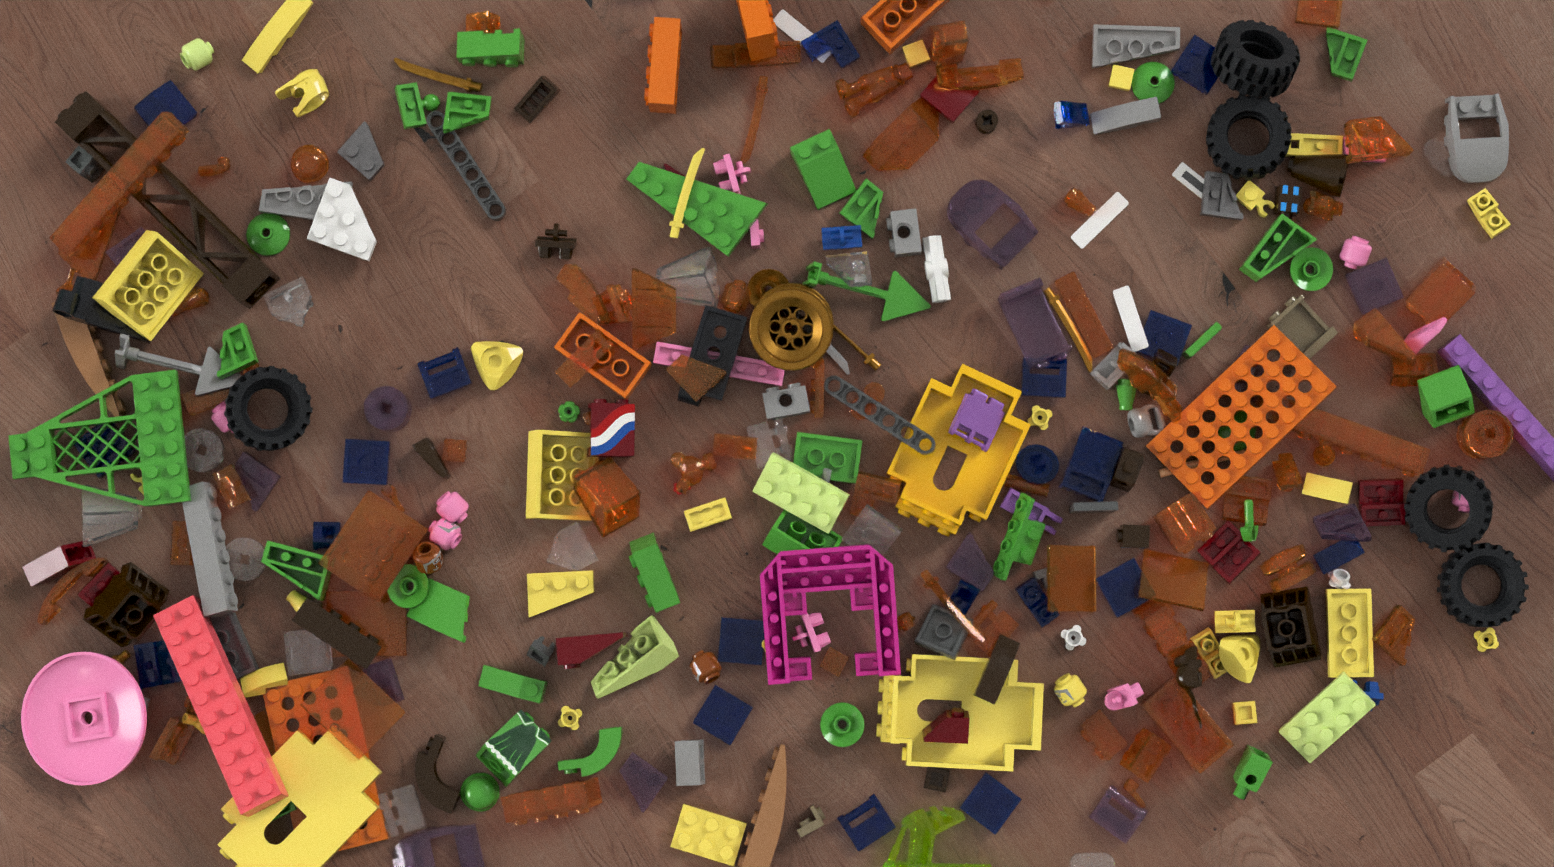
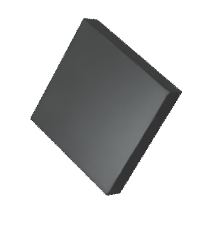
[1069,501,1119,513]
[914,604,974,660]

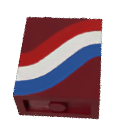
[587,399,635,458]

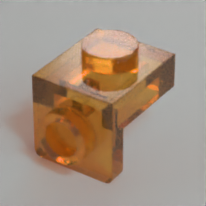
[466,11,501,33]

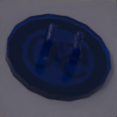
[1015,444,1059,485]

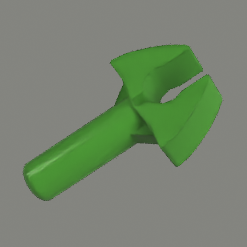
[1240,499,1259,542]

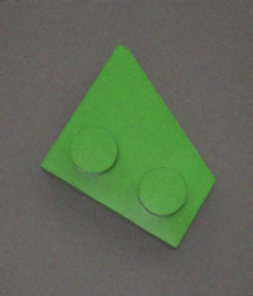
[1326,27,1367,82]
[443,92,491,133]
[839,178,883,239]

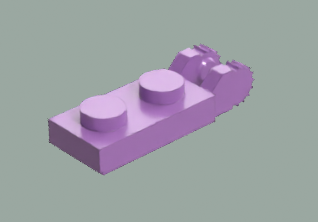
[1000,488,1063,535]

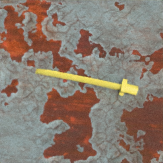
[669,148,705,239]

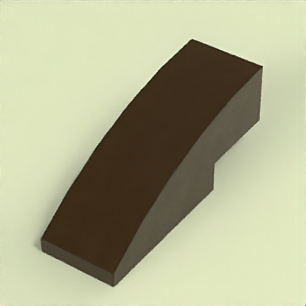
[973,634,1020,705]

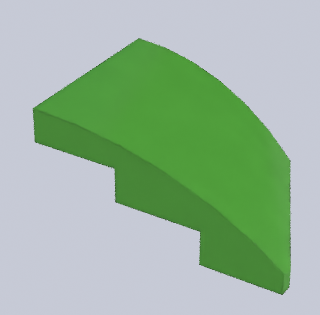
[407,578,470,643]

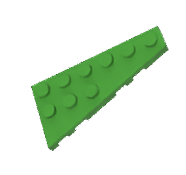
[627,162,768,257]

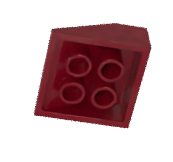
[556,632,628,669]

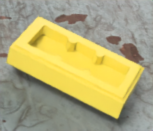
[684,497,732,532]

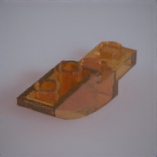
[1117,348,1182,422]

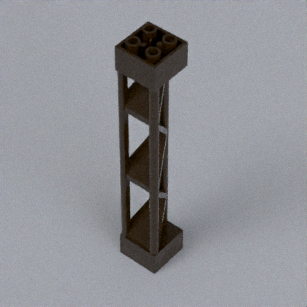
[55,91,281,309]

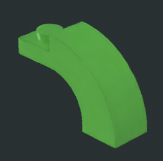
[558,726,623,777]

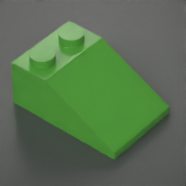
[790,129,856,210]

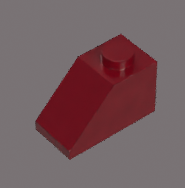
[923,708,970,744]

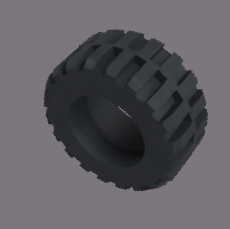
[1211,20,1300,99]
[1206,94,1292,181]

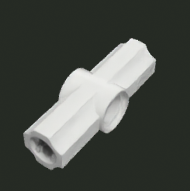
[922,235,951,303]

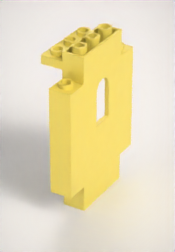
[876,654,1044,771]
[217,726,383,867]

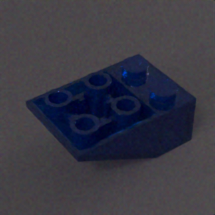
[1058,426,1124,502]

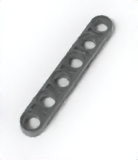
[427,111,506,221]
[824,376,936,455]

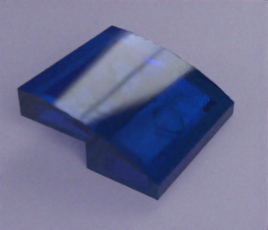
[134,80,197,141]
[134,640,182,689]

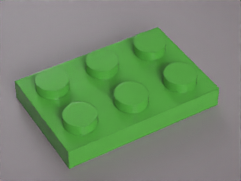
[793,432,862,484]

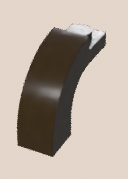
[415,734,461,814]

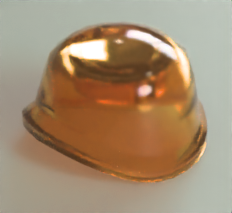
[291,145,329,183]

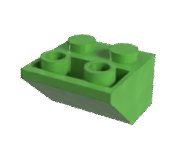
[1417,365,1475,428]

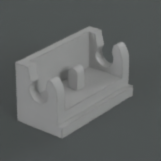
[1090,342,1140,390]
[675,739,705,786]

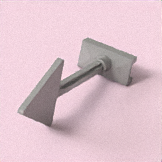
[115,334,242,396]

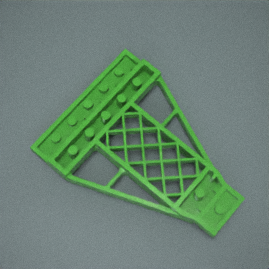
[8,370,191,507]

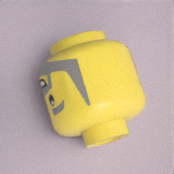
[1054,673,1087,707]

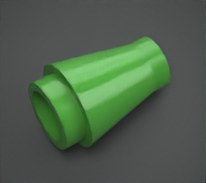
[1116,379,1137,410]

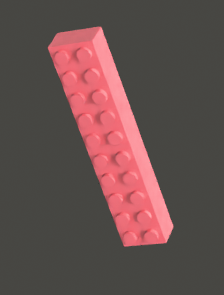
[153,595,289,817]

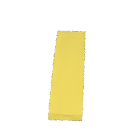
[242,0,313,74]

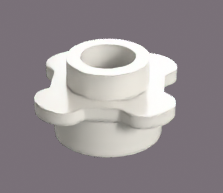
[1328,569,1351,589]
[1061,625,1086,650]

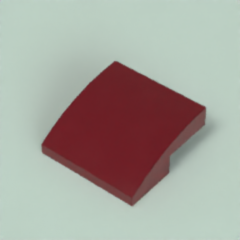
[919,65,980,123]
[1358,478,1406,527]
[1197,521,1261,585]
[77,561,120,607]

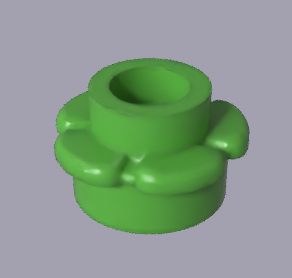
[558,401,580,423]

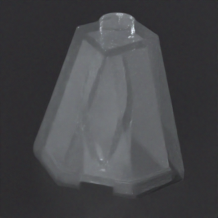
[653,247,720,308]
[81,485,142,547]

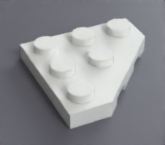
[307,178,377,262]

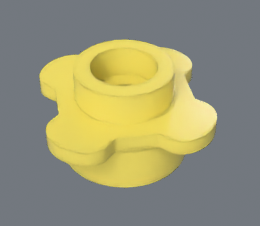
[1027,405,1052,430]
[1474,628,1499,652]
[558,706,582,730]

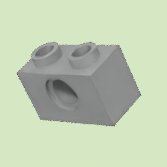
[886,208,922,258]
[762,383,810,421]

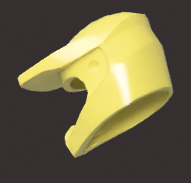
[275,69,329,118]

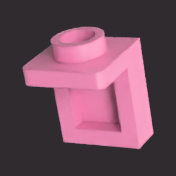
[750,219,764,249]

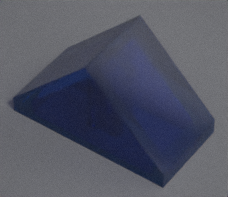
[944,579,980,616]

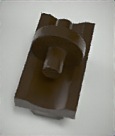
[535,223,577,260]

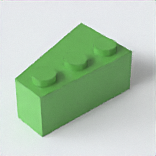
[456,28,525,67]
[1239,214,1317,282]
[629,532,680,612]
[261,540,336,601]

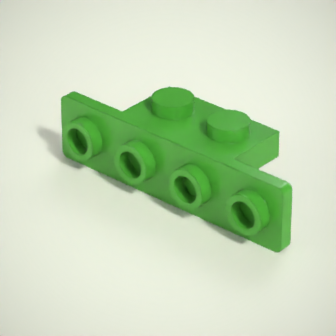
[992,492,1046,581]

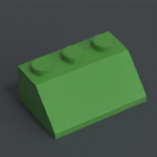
[762,509,843,554]

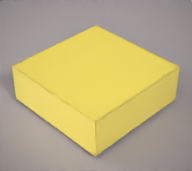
[902,40,930,68]
[1108,64,1134,91]
[1232,701,1257,725]

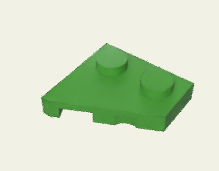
[217,322,259,380]

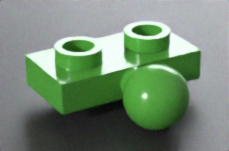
[394,82,440,129]

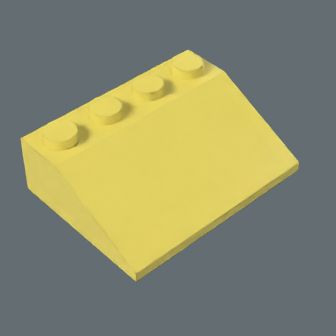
[92,230,204,341]
[526,430,599,521]

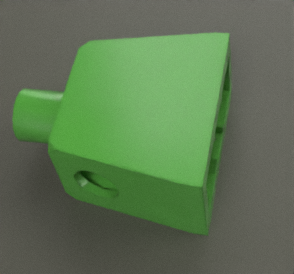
[1233,744,1273,800]

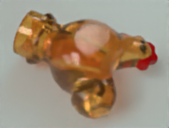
[670,452,717,495]

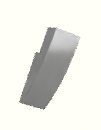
[1090,97,1161,135]

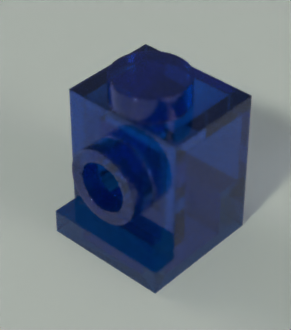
[313,522,345,550]

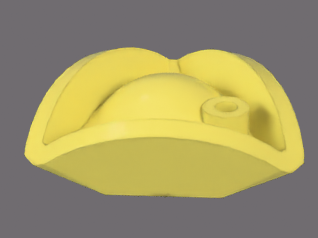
[471,341,523,390]
[1219,634,1260,683]

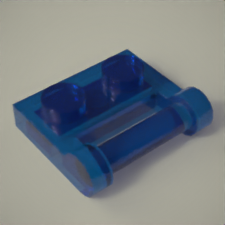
[417,347,472,399]
[1021,357,1067,398]
[837,794,896,851]

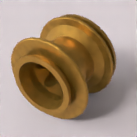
[749,283,834,371]

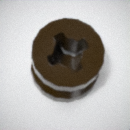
[975,109,998,134]

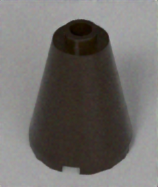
[1287,154,1350,197]

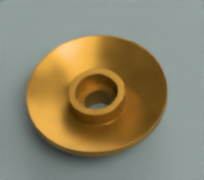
[747,269,789,307]

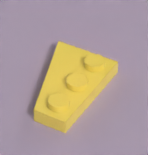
[527,570,594,618]

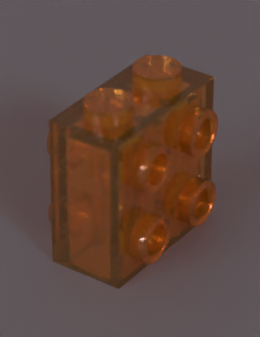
[1152,492,1217,554]

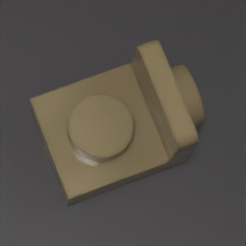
[797,804,826,838]

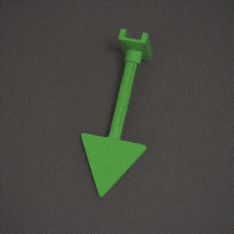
[802,261,931,322]

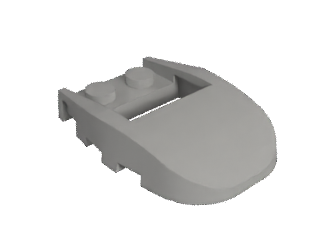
[1444,94,1509,183]

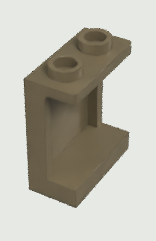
[1266,295,1338,359]

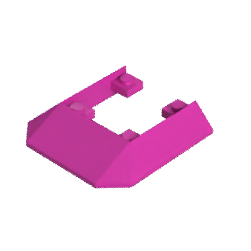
[760,544,901,685]

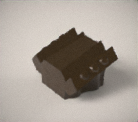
[83,562,169,647]
[1261,586,1321,667]

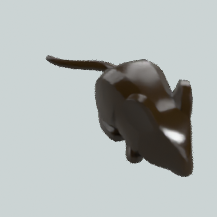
[1174,646,1202,729]

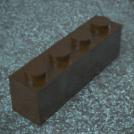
[292,597,381,669]

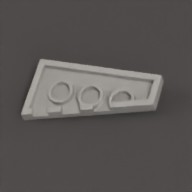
[1092,24,1180,69]
[259,181,353,220]

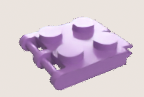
[948,388,1005,452]

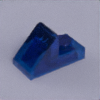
[1053,101,1090,129]

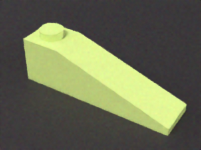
[591,615,679,699]

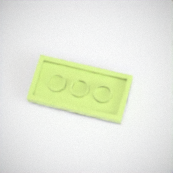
[752,452,850,534]
[1279,672,1376,763]

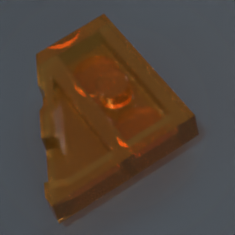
[666,355,727,402]

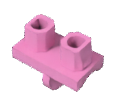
[713,154,751,195]
[792,613,831,653]
[1104,682,1144,711]

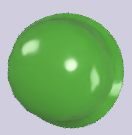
[460,773,500,811]

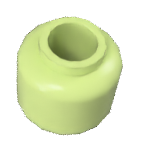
[180,38,214,71]

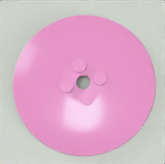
[21,652,147,786]

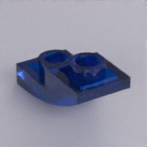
[1313,533,1365,574]
[1015,577,1060,627]

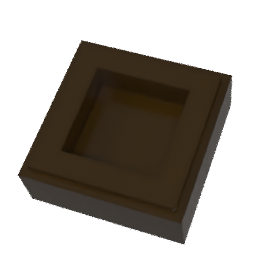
[923,767,950,792]

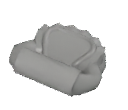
[1127,404,1166,438]

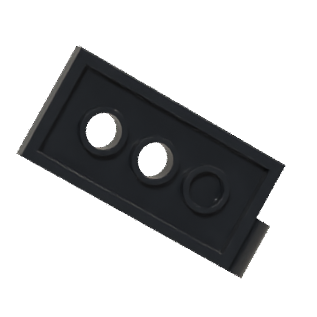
[52,276,151,344]
[677,305,748,407]

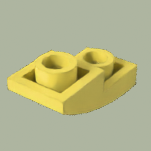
[1467,188,1511,239]
[1302,472,1353,504]
[1190,627,1227,679]
[240,663,288,698]

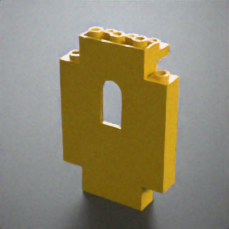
[886,364,1031,537]

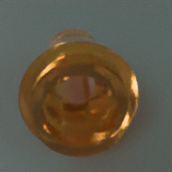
[1063,187,1096,217]

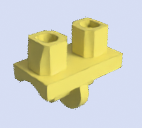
[1214,610,1256,633]

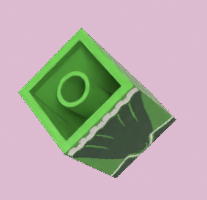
[476,710,552,787]

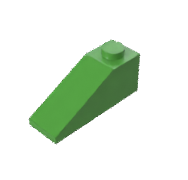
[478,665,548,703]

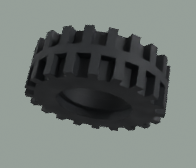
[224,366,313,451]
[1404,464,1493,552]
[1437,543,1529,627]

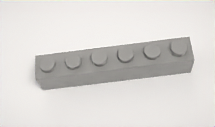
[182,482,238,618]

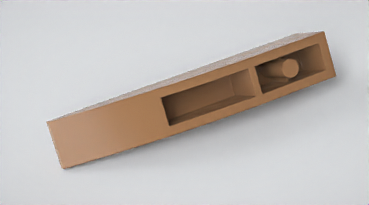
[51,302,126,417]
[737,743,787,867]

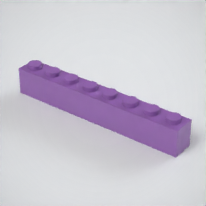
[1437,334,1554,482]

